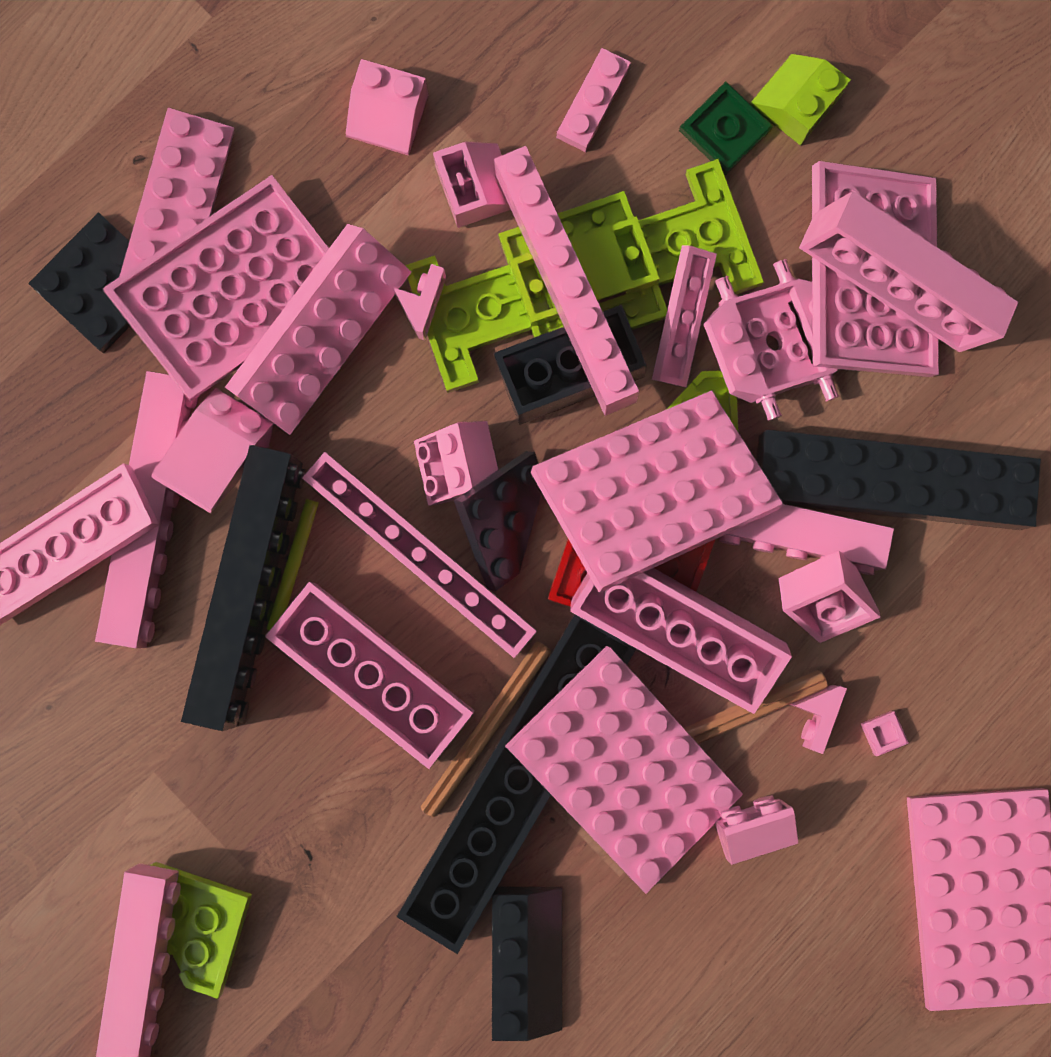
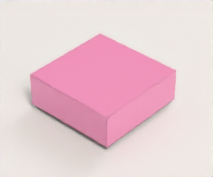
[861,711,908,756]

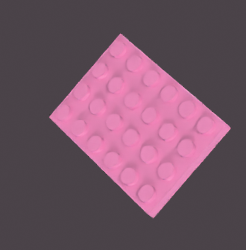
[812,161,939,377]
[103,175,329,402]
[531,391,783,593]
[505,646,743,894]
[907,788,1051,1011]

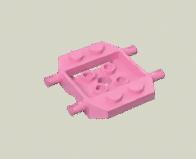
[704,259,840,421]

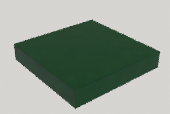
[679,81,773,176]

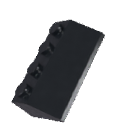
[494,305,647,425]
[492,887,562,1041]

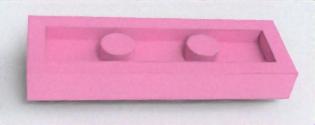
[556,48,631,152]

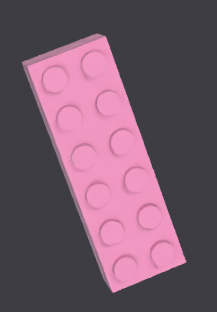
[799,191,1018,352]
[225,224,411,435]
[570,568,792,714]
[265,582,474,769]

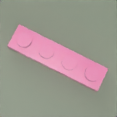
[652,245,717,387]

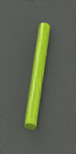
[267,499,319,630]

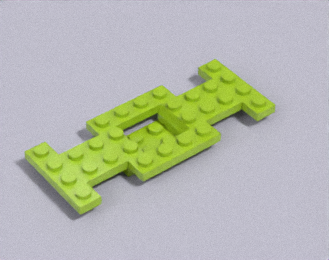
[405,159,764,393]

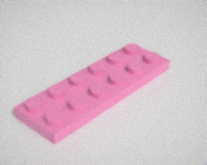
[119,108,234,277]
[0,464,159,625]

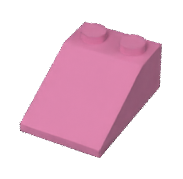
[151,388,274,513]

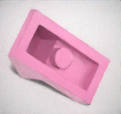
[394,264,446,340]
[790,685,847,754]

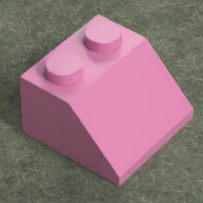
[346,59,428,155]
[779,550,880,643]

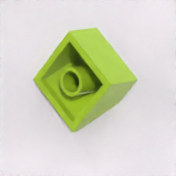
[750,54,851,146]

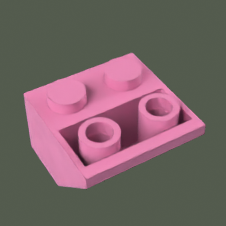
[433,142,511,228]
[414,421,498,506]
[715,795,798,865]

